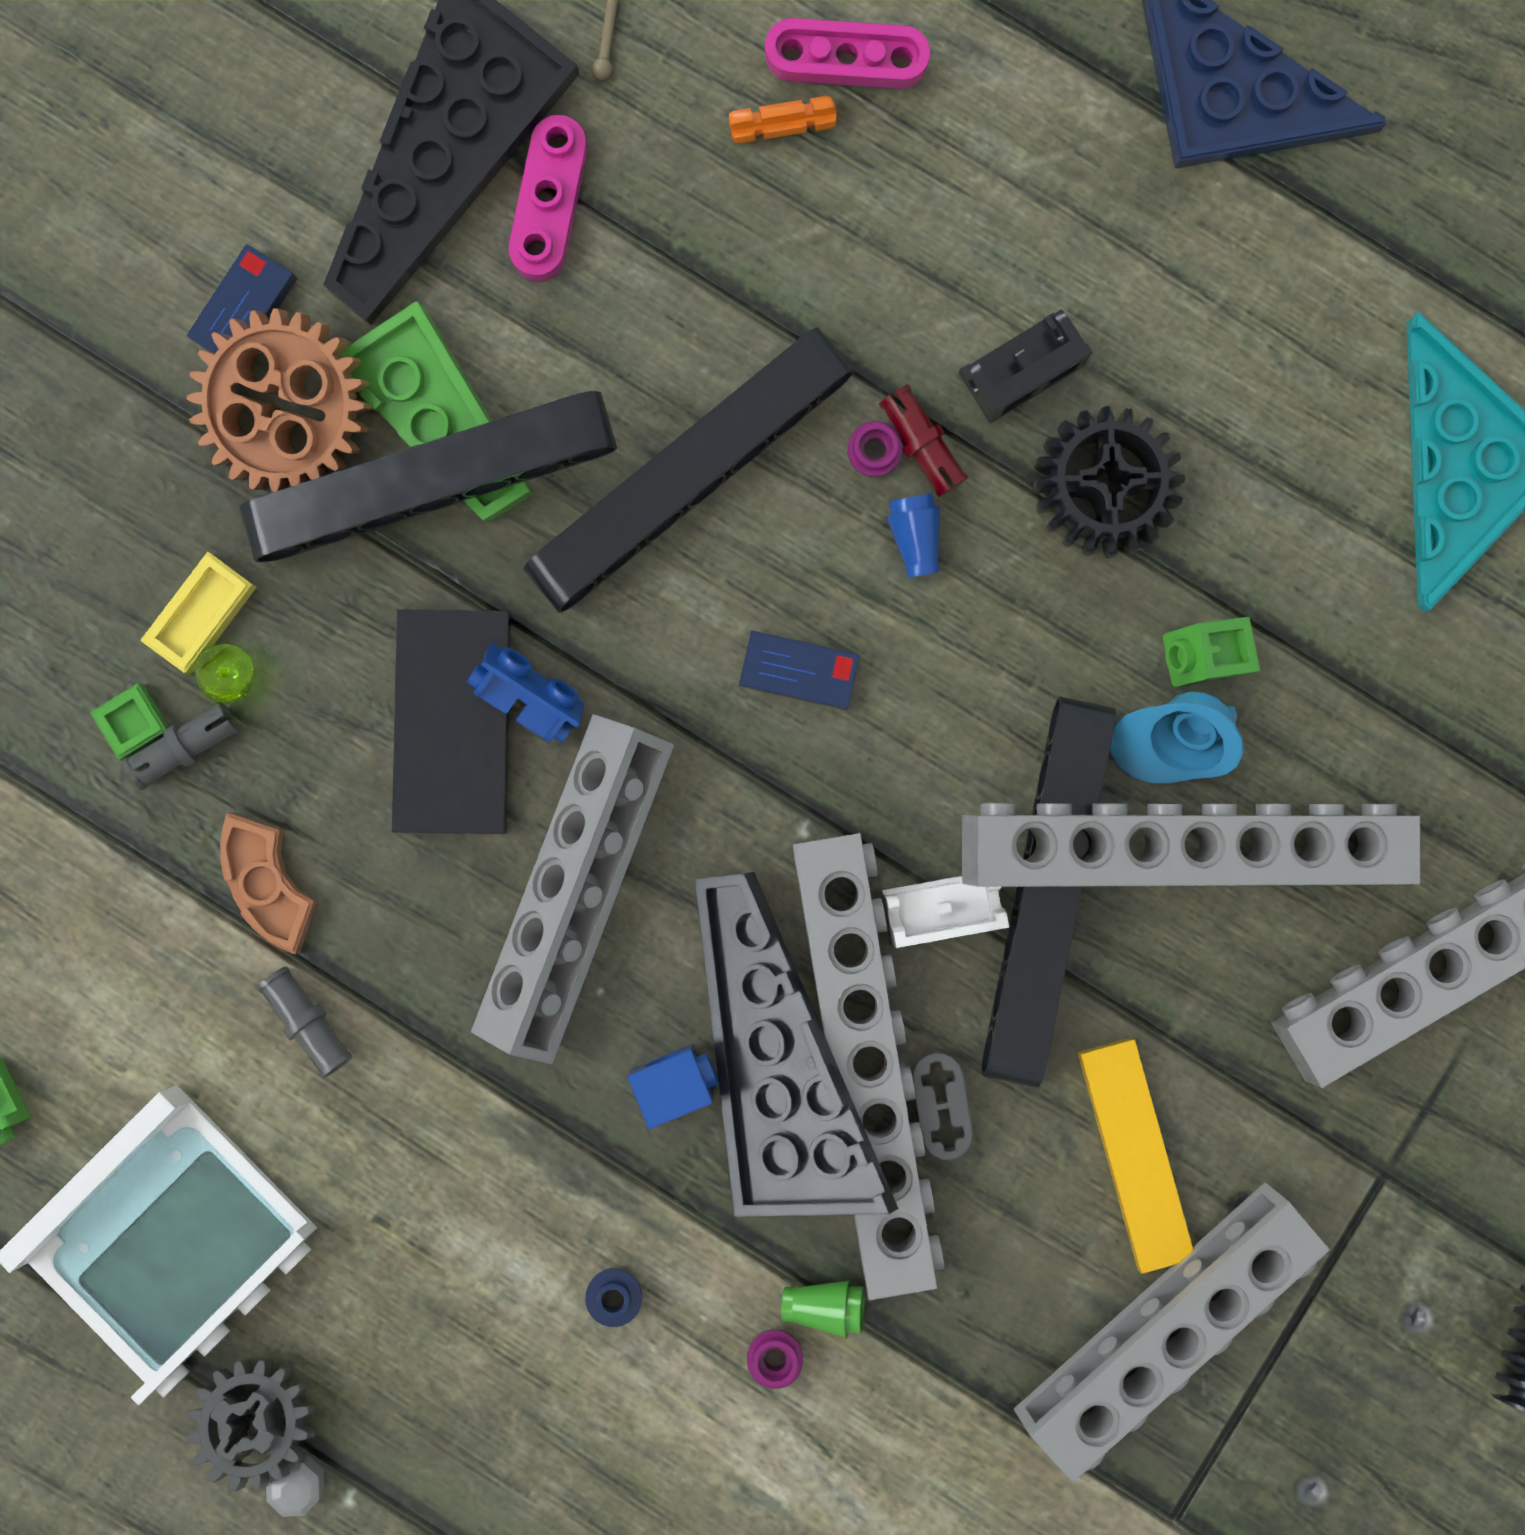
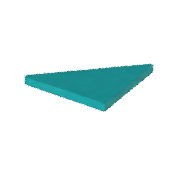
[1406,312,1525,612]

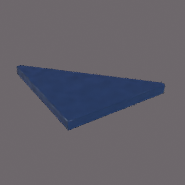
[1142,0,1386,169]

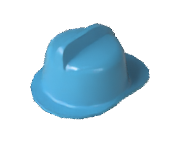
[1110,691,1244,784]

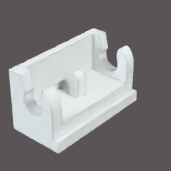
[882,876,1009,948]

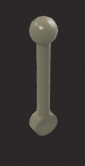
[591,0,618,80]

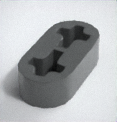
[911,1050,973,1160]

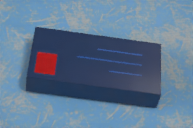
[186,244,297,353]
[739,630,860,710]

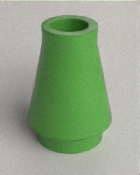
[781,1280,865,1339]

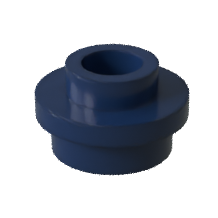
[585,1268,642,1327]

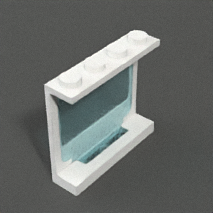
[0,1085,317,1406]

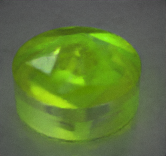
[195,644,254,702]

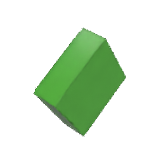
[90,683,169,760]

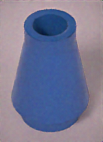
[886,493,940,577]

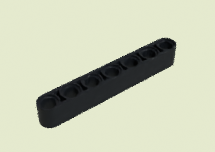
[523,327,854,613]
[239,391,617,563]
[981,696,1116,1088]

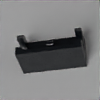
[959,309,1093,424]

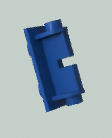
[466,642,585,743]

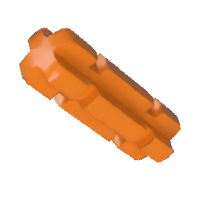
[729,95,837,144]

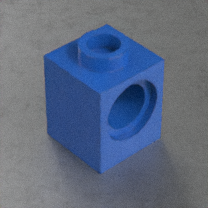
[627,1044,719,1130]

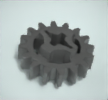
[186,1359,316,1491]

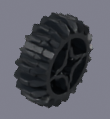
[1032,406,1185,559]

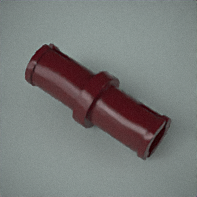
[878,384,969,498]

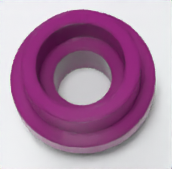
[847,421,903,478]
[747,1329,803,1389]

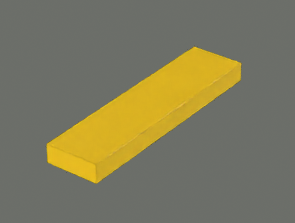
[1077,1037,1193,1274]

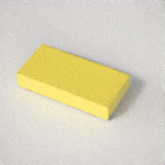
[140,552,257,675]

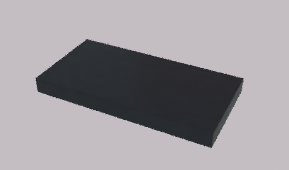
[392,609,511,834]

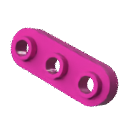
[765,18,930,89]
[509,115,588,282]

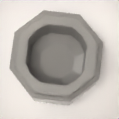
[266,1455,325,1517]

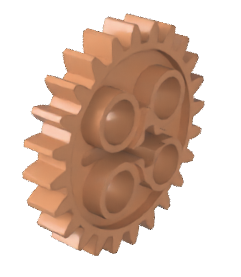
[187,308,372,493]

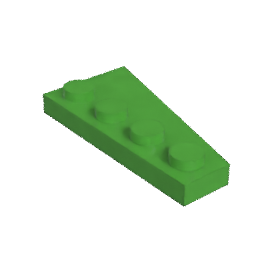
[341,301,535,523]

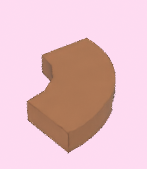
[220,812,318,955]

